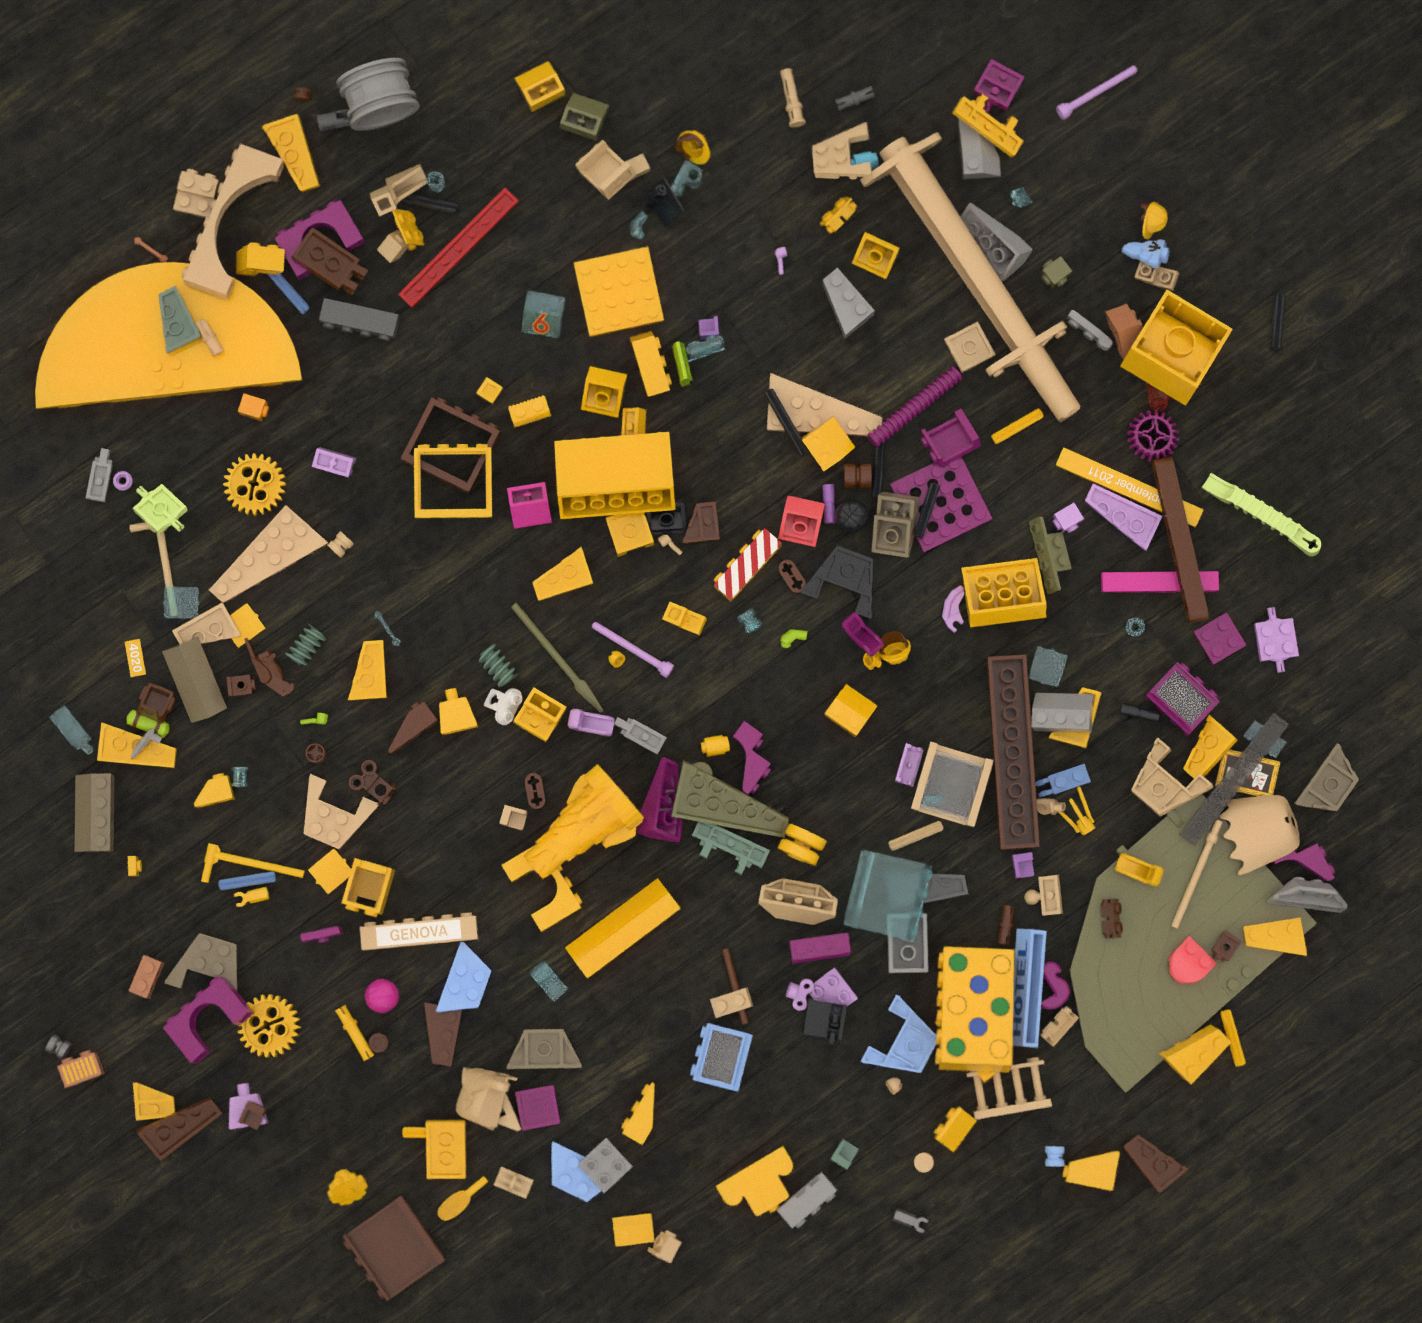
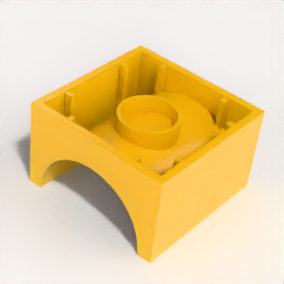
[1120,290,1232,406]

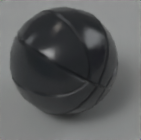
[835,499,868,533]

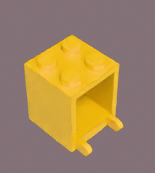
[342,858,395,917]

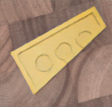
[262,114,320,192]

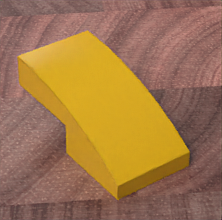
[662,602,707,636]

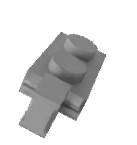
[86,448,113,502]
[614,717,667,755]

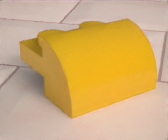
[513,688,566,742]

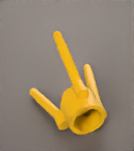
[1058,786,1095,836]

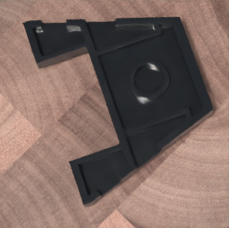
[800,546,873,619]

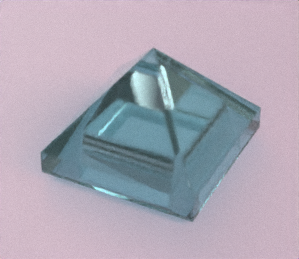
[1011,187,1032,208]

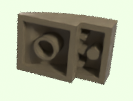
[872,492,919,558]

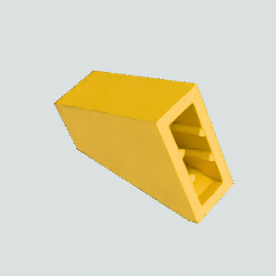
[1062,1151,1120,1191]

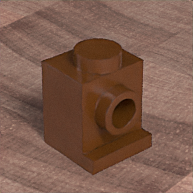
[226,675,256,698]
[1211,931,1242,962]

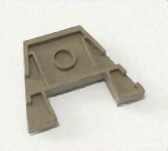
[165,933,238,990]

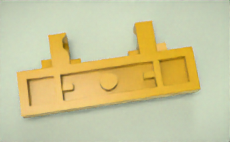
[952,94,1023,157]

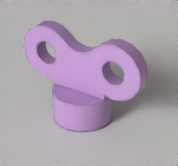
[786,978,814,1011]

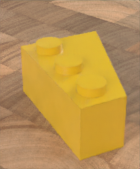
[629,331,672,397]
[1158,1025,1231,1084]

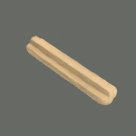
[888,821,943,851]

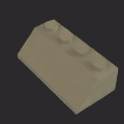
[75,774,114,852]

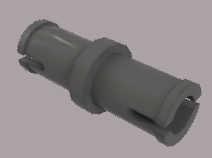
[835,86,875,111]

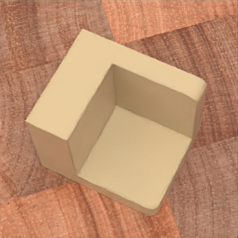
[500,805,528,830]

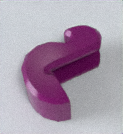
[841,612,884,657]
[1041,962,1070,1010]

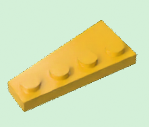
[97,722,177,768]

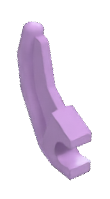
[942,586,964,633]

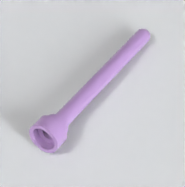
[1056,66,1137,120]
[592,622,674,678]

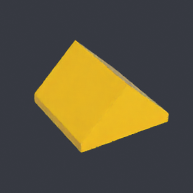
[852,232,900,279]

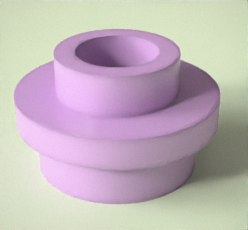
[113,471,132,491]

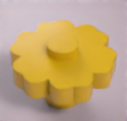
[327,1170,368,1206]

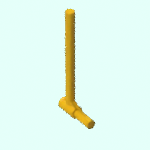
[201,843,305,883]

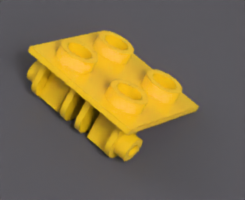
[392,209,424,250]

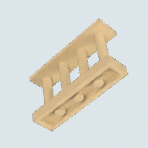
[966,1057,1052,1120]

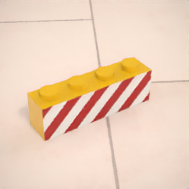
[713,528,782,602]

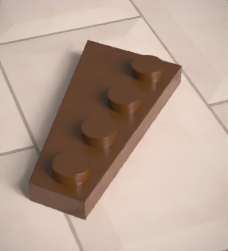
[136,1097,223,1161]

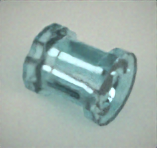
[427,171,445,192]
[231,767,249,787]

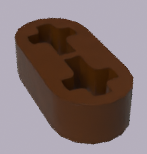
[778,560,806,594]
[525,773,546,810]

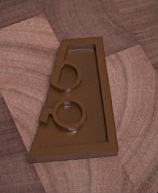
[424,1002,463,1067]

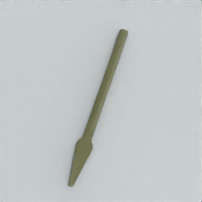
[511,603,603,713]

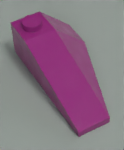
[637,757,682,842]

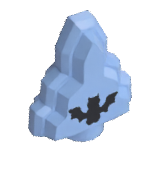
[1122,240,1169,269]

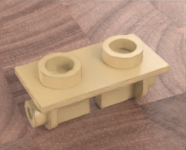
[1041,1006,1079,1047]

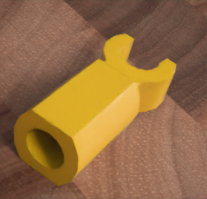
[234,887,269,907]

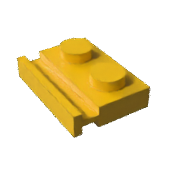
[612,1213,654,1246]

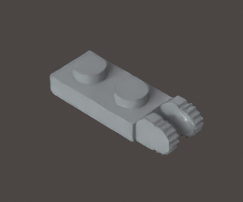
[1066,310,1112,351]

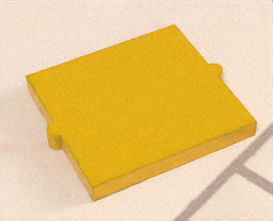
[230,603,266,648]
[308,849,351,894]

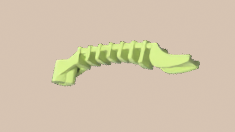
[1202,473,1321,556]

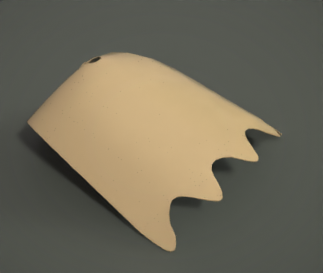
[1218,795,1300,875]

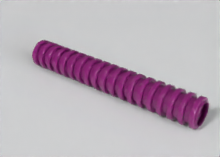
[868,366,962,447]

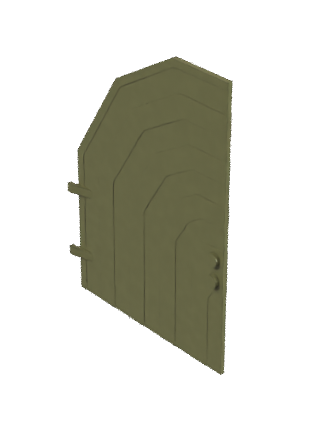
[1070,794,1317,1093]

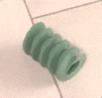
[285,624,326,666]
[479,644,518,687]

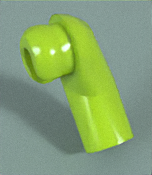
[780,629,807,648]

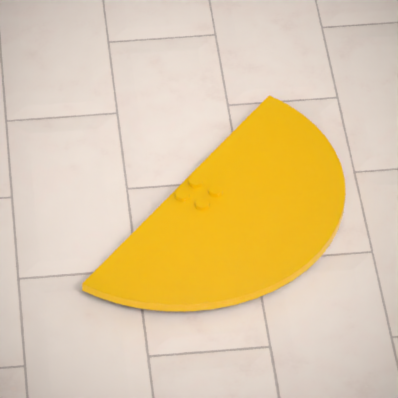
[36,262,302,409]

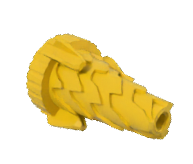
[524,764,644,878]

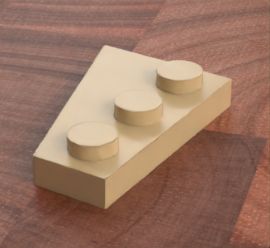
[172,603,241,644]

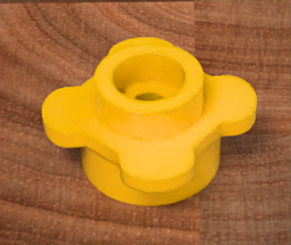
[863,651,882,670]

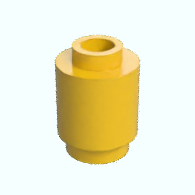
[701,735,730,757]

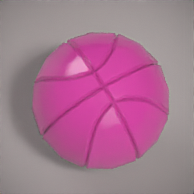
[365,979,399,1013]

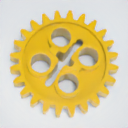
[223,453,286,516]
[238,994,301,1057]

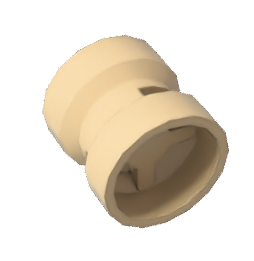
[327,531,354,558]

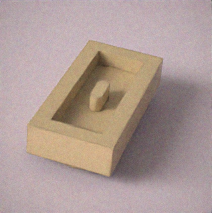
[710,988,753,1018]

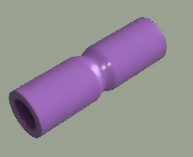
[823,484,836,524]

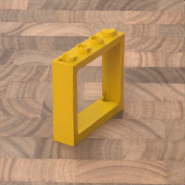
[414,444,492,518]

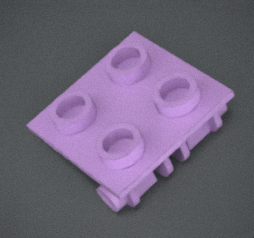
[809,967,858,1006]

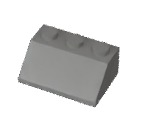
[1031,693,1094,733]

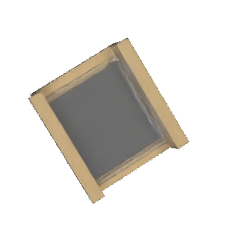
[911,742,994,827]

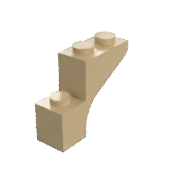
[370,164,428,216]

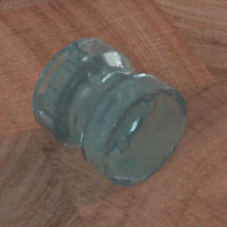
[737,608,763,634]

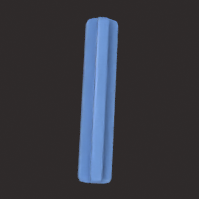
[268,274,310,314]
[219,872,276,890]

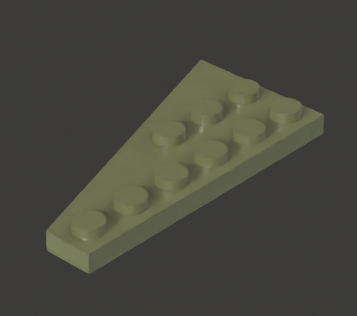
[671,760,789,838]

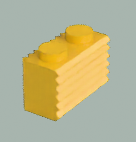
[509,395,551,427]

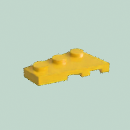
[533,547,593,601]
[1183,715,1238,779]
[1242,917,1307,956]

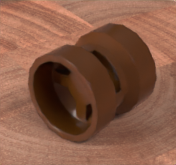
[306,743,327,764]

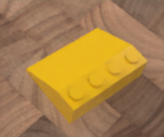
[961,558,1046,627]

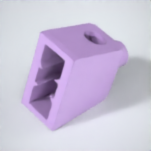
[229,1083,268,1129]

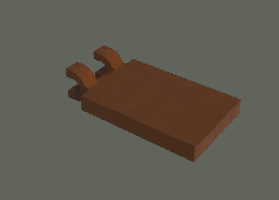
[291,227,368,296]

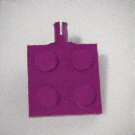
[973,59,1024,114]

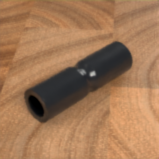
[1120,703,1160,722]

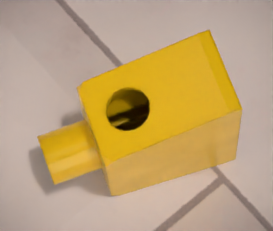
[439,688,478,735]

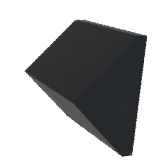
[647,500,686,535]

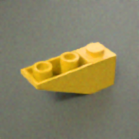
[621,1083,655,1145]

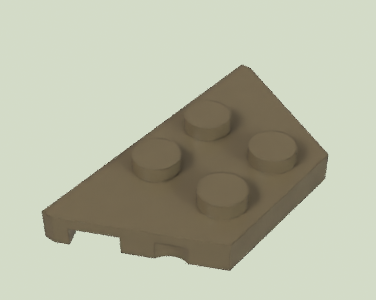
[1294,743,1359,812]
[507,1029,582,1069]

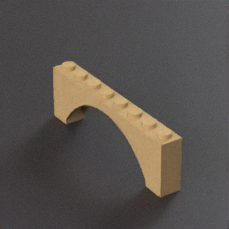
[182,144,284,301]

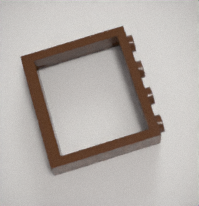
[401,397,501,494]

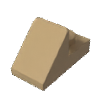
[498,1093,522,1131]

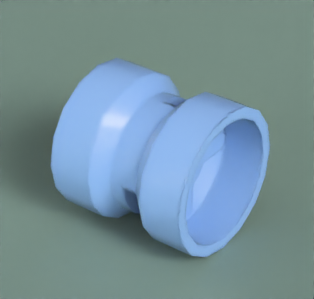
[1045,1146,1065,1166]

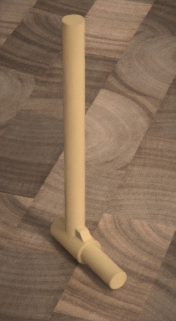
[130,522,178,616]

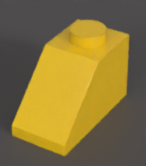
[194,773,235,808]

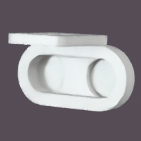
[484,688,522,725]

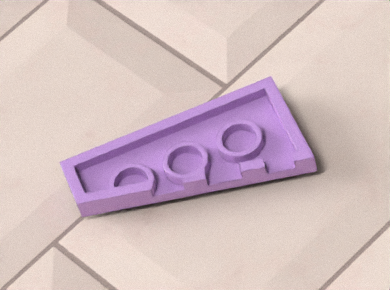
[1084,484,1162,551]

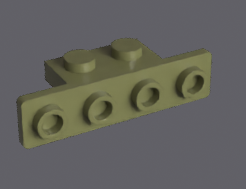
[1029,517,1072,594]

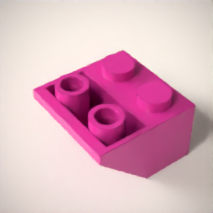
[507,482,552,529]

